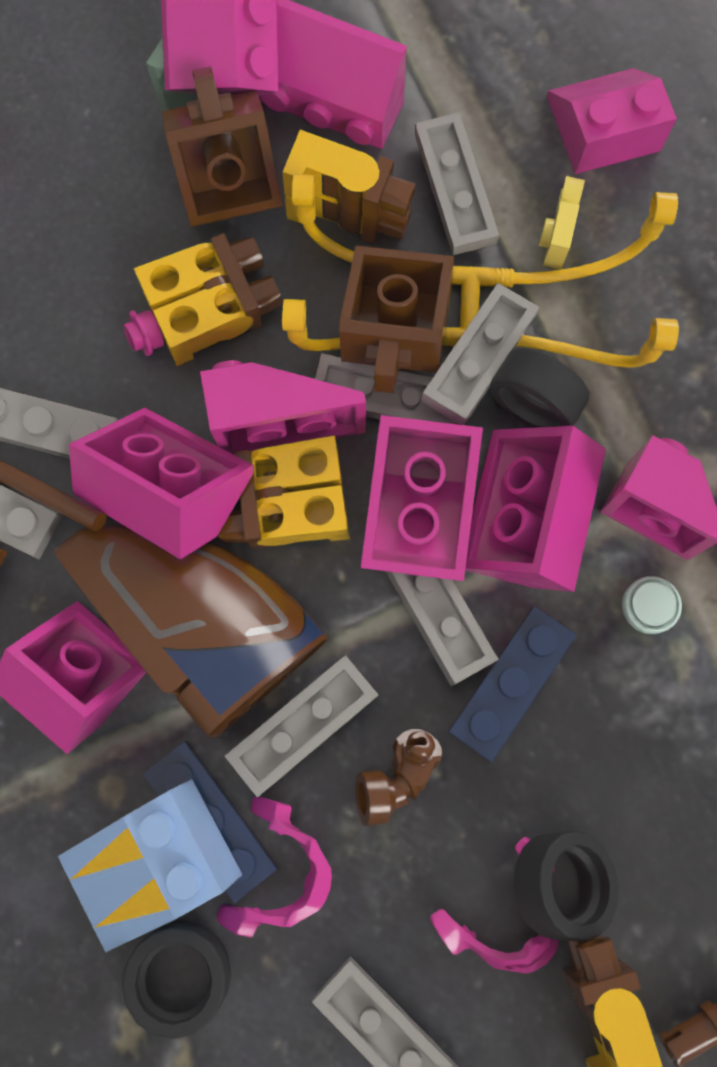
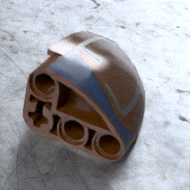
[53,525,329,738]

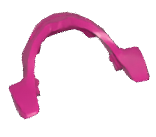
[216,797,332,938]
[430,837,559,974]

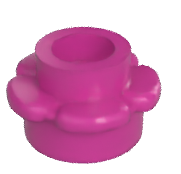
[123,310,164,356]

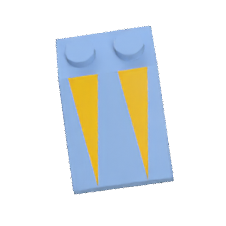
[58,779,242,952]

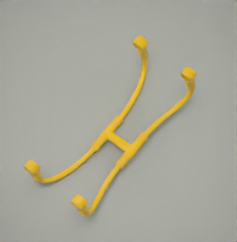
[282,174,679,368]

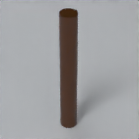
[0,460,107,532]

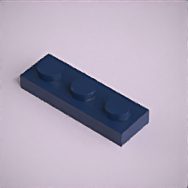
[448,606,577,762]
[142,741,279,904]

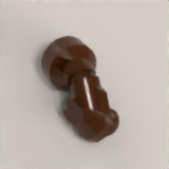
[355,729,442,826]

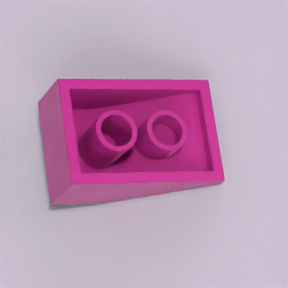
[200,360,366,455]
[361,415,483,581]

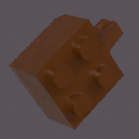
[162,66,283,227]
[339,246,454,394]

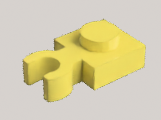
[539,176,585,270]

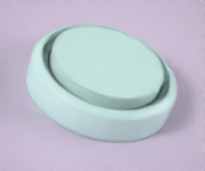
[622,576,682,634]

